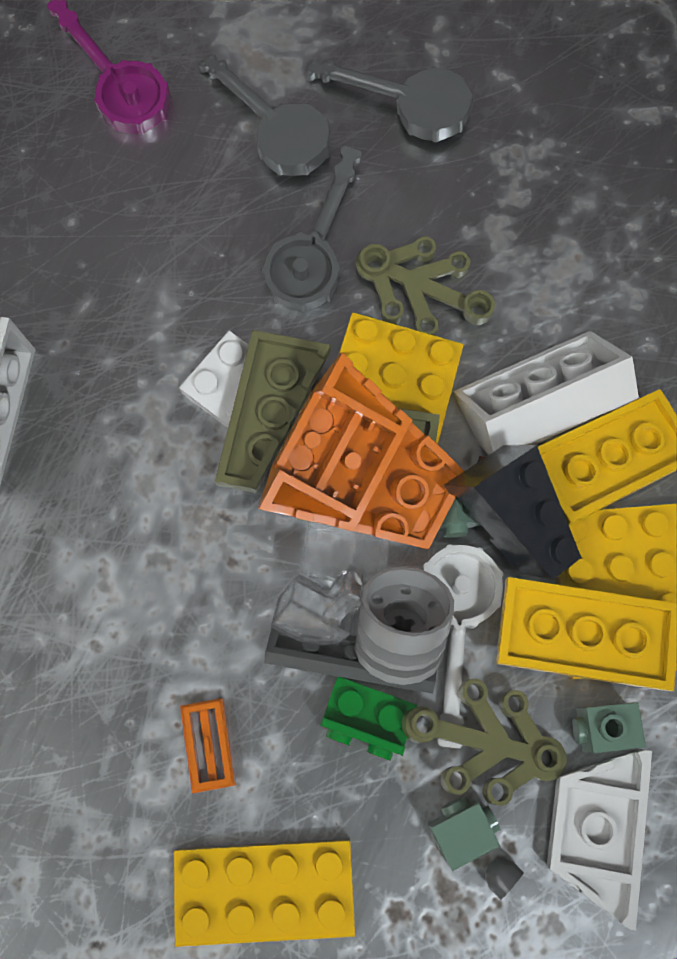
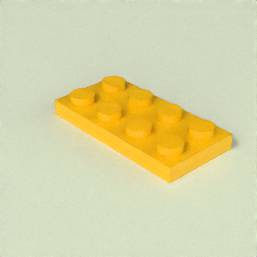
[538,389,677,525]
[496,577,677,692]
[174,839,355,947]

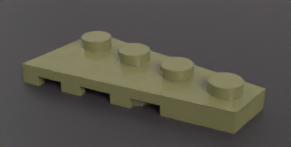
[215,330,331,493]

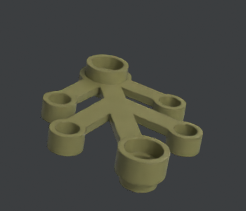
[356,236,495,336]
[402,679,567,806]

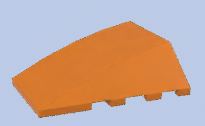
[258,352,464,550]

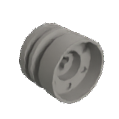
[354,566,454,685]

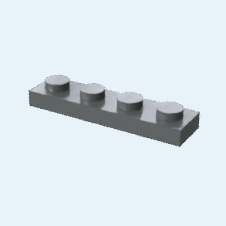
[264,621,437,694]

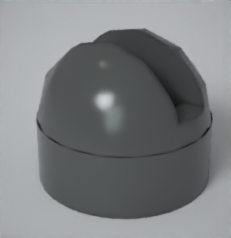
[485,858,524,900]

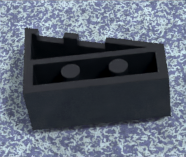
[443,445,582,580]

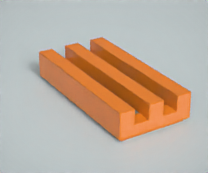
[180,698,237,794]

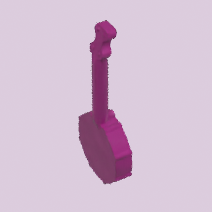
[47,0,171,135]

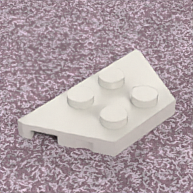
[547,749,652,931]

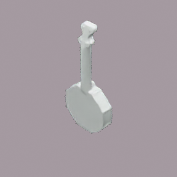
[422,544,503,748]

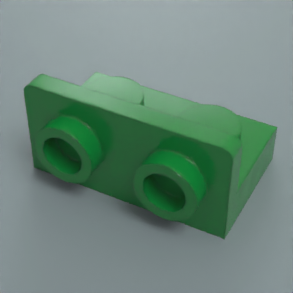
[320,677,418,761]

